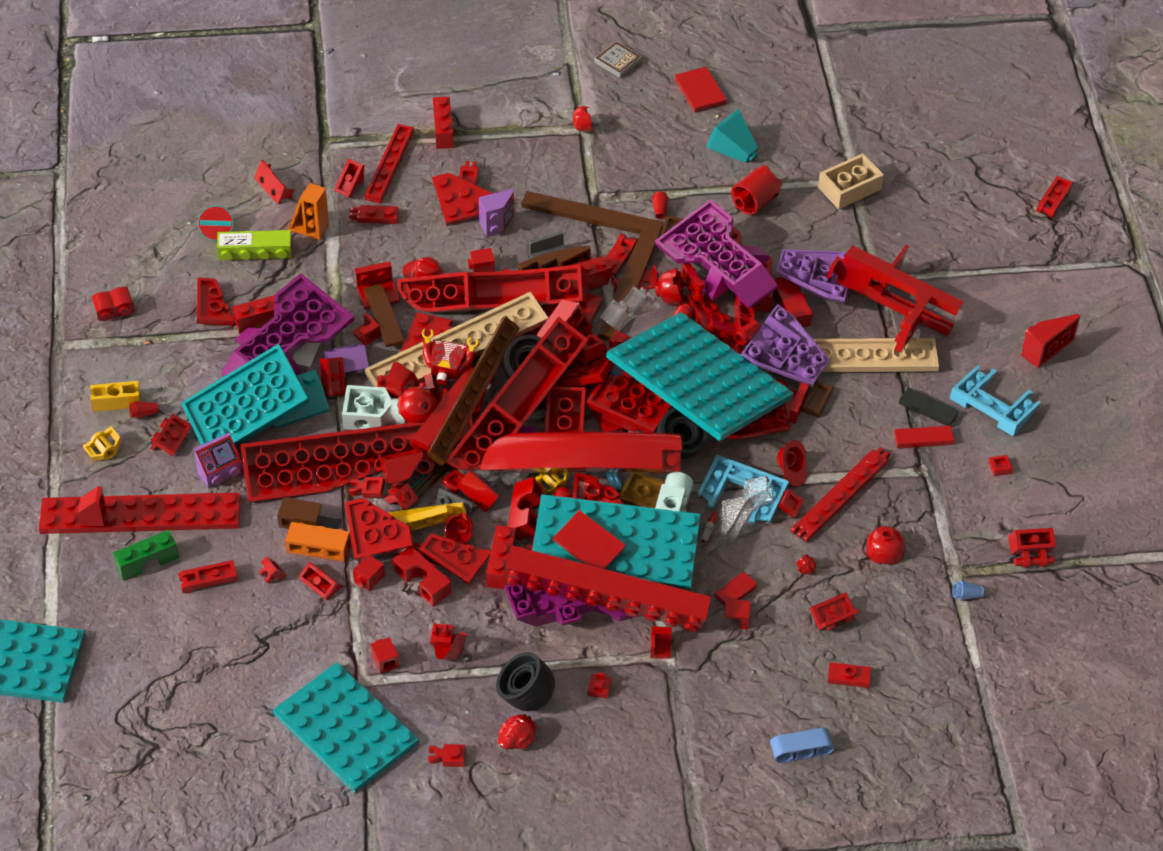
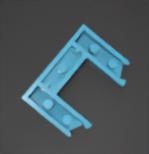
[949,365,1041,436]
[697,455,789,524]

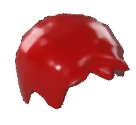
[573,105,594,132]
[445,513,474,544]

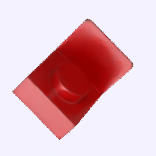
[334,158,365,198]

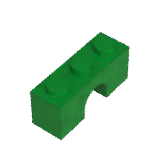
[113,530,179,581]

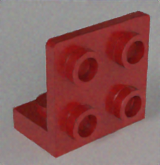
[354,261,400,310]

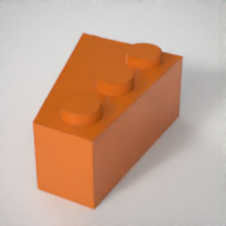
[288,183,329,240]

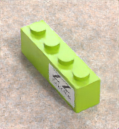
[217,230,292,260]

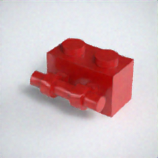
[1008,528,1056,568]

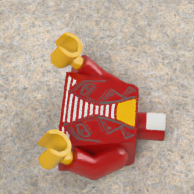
[422,329,480,385]

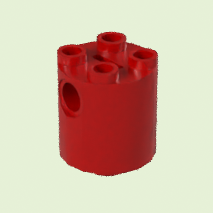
[730,165,782,215]

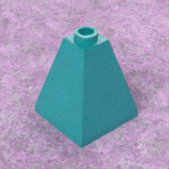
[706,109,758,163]

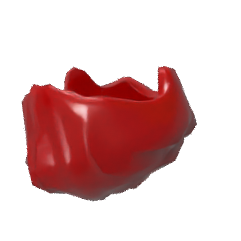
[497,714,537,751]

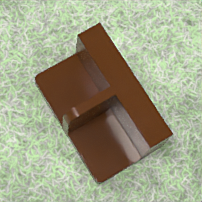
[277,497,322,529]

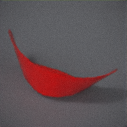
[386,361,420,398]
[434,632,467,660]

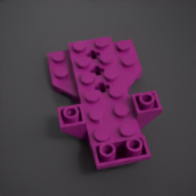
[655,199,778,309]
[221,273,354,377]
[504,585,639,626]

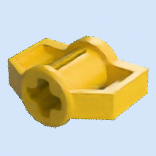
[83,426,122,461]
[535,472,570,495]

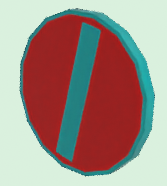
[198,205,234,241]

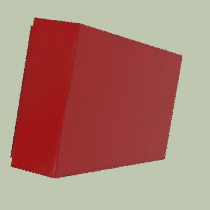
[714,571,757,606]

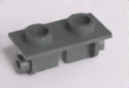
[436,487,478,517]

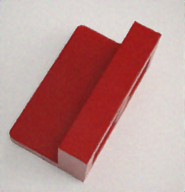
[786,382,809,424]

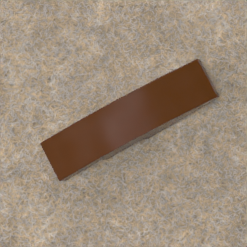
[518,246,591,270]
[363,284,404,348]

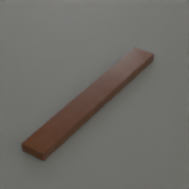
[521,191,663,236]
[598,229,659,340]

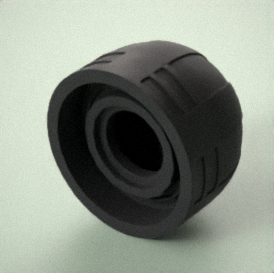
[503,335,541,378]
[657,407,709,459]
[496,652,555,711]

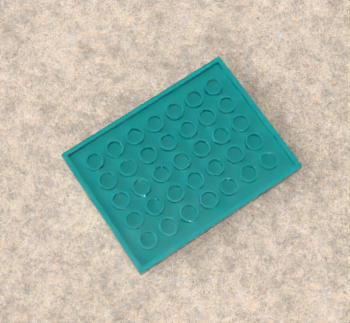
[606,312,793,441]

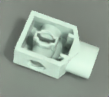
[342,385,406,430]
[655,472,693,512]

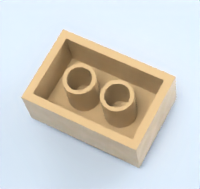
[818,153,884,209]

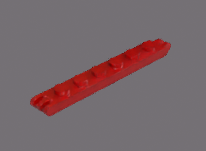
[790,447,890,543]

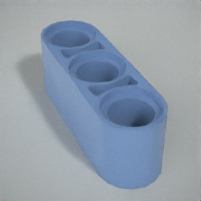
[770,728,834,763]

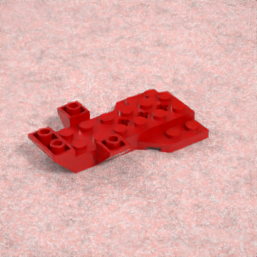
[586,372,671,433]

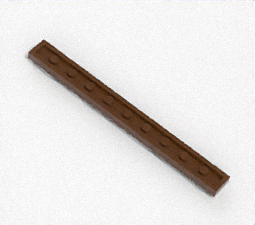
[426,316,520,466]

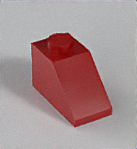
[75,486,107,526]

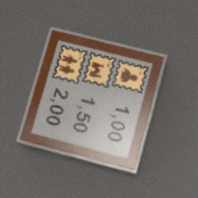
[594,41,642,78]

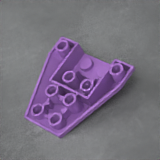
[776,249,849,305]
[741,304,830,386]

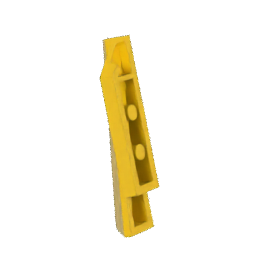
[387,502,467,531]

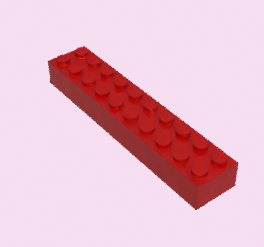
[503,545,711,632]

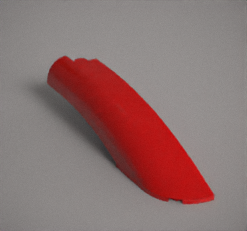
[397,264,587,312]
[446,316,589,470]
[480,432,682,473]

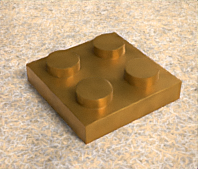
[620,472,665,508]

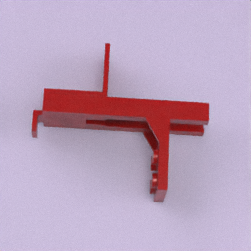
[827,245,964,353]

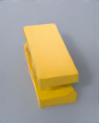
[90,381,141,412]

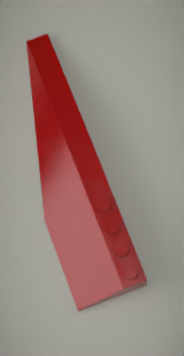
[240,415,473,502]

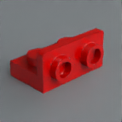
[150,413,192,457]

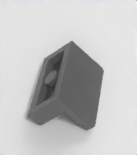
[529,231,566,259]

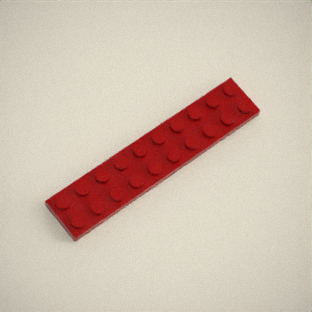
[39,492,241,534]

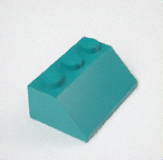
[274,370,330,429]

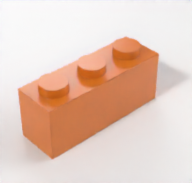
[285,522,350,562]

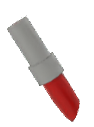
[700,512,718,544]

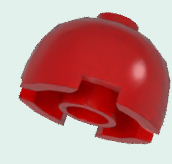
[655,268,687,306]
[397,386,437,423]
[866,526,906,566]

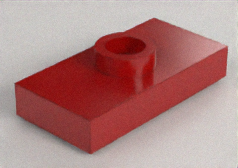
[828,662,871,688]

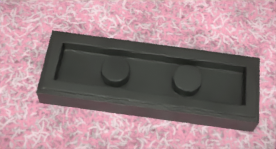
[899,387,959,426]

